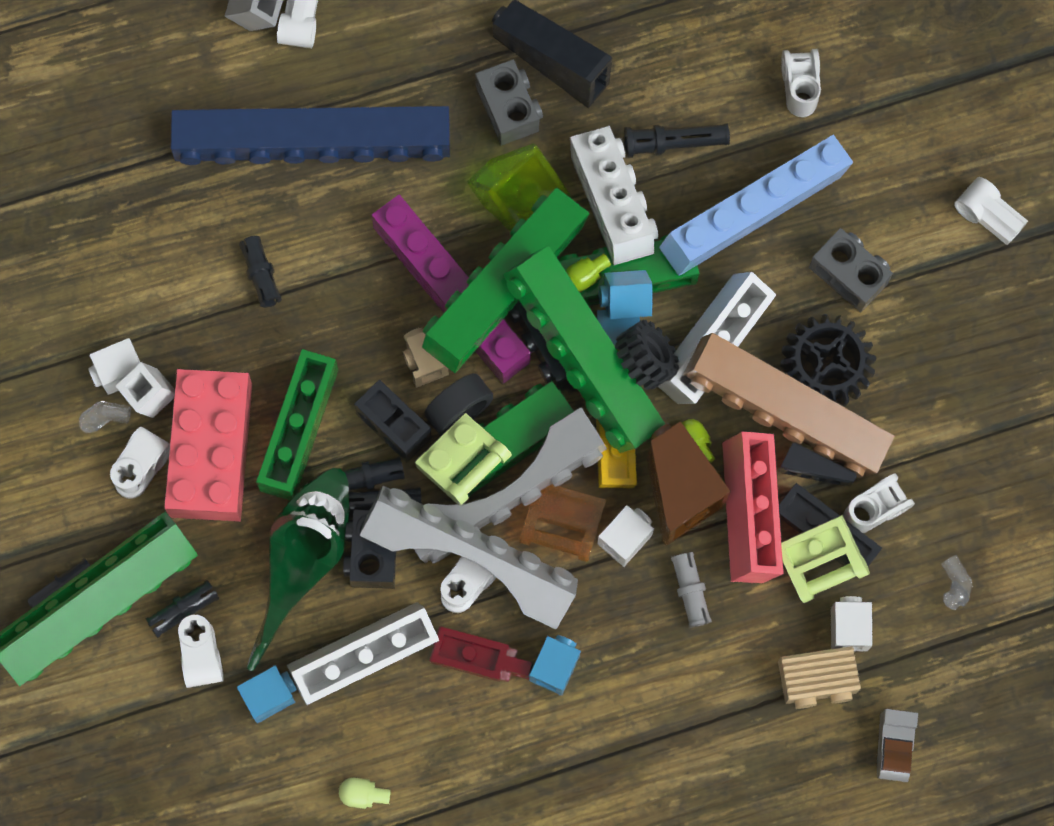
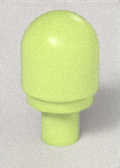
[339,777,391,809]

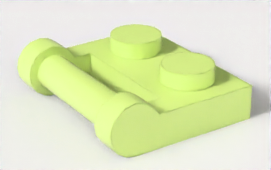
[415,413,512,506]
[781,515,870,603]

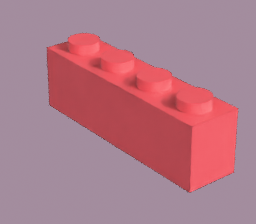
[722,432,783,583]

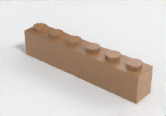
[683,332,895,478]

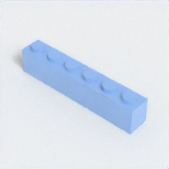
[659,134,853,276]

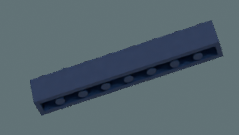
[171,106,450,165]

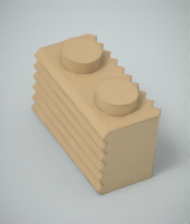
[778,646,861,709]

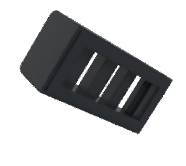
[778,443,857,487]

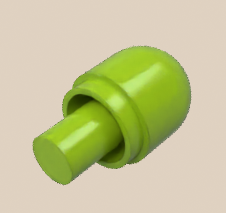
[565,253,611,292]
[682,419,715,463]

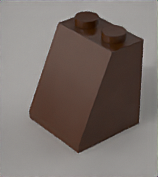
[647,421,731,546]

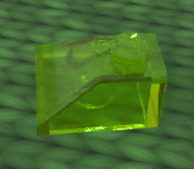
[467,144,570,232]

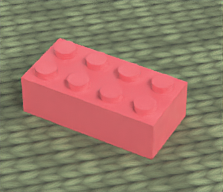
[164,369,252,522]

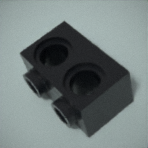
[354,379,432,463]
[344,510,397,589]

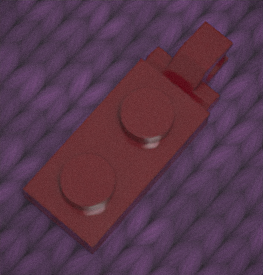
[429,626,533,682]

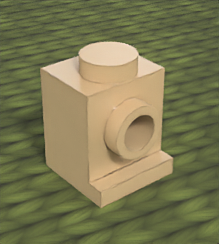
[402,328,449,388]

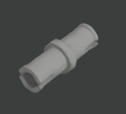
[671,552,712,628]

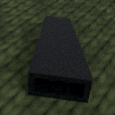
[492,0,612,109]

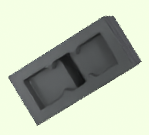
[475,59,543,146]
[809,228,893,313]

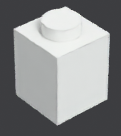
[88,338,140,395]
[115,362,175,418]
[597,505,654,567]
[831,596,872,651]

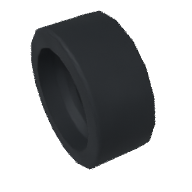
[424,373,493,436]

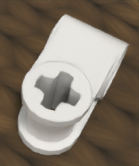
[781,49,821,117]
[110,427,170,499]
[843,473,915,533]
[440,557,497,613]
[178,615,224,688]

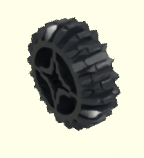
[780,314,876,406]

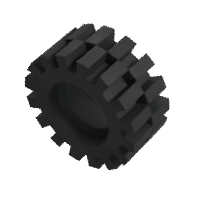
[615,320,679,390]

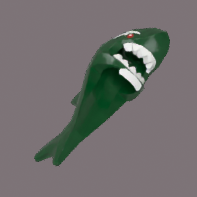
[247,468,350,671]

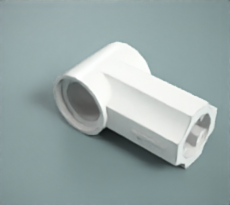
[277,0,318,49]
[954,177,1028,245]

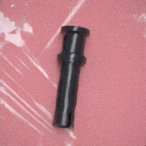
[624,123,730,158]

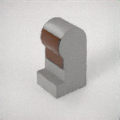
[877,709,918,782]

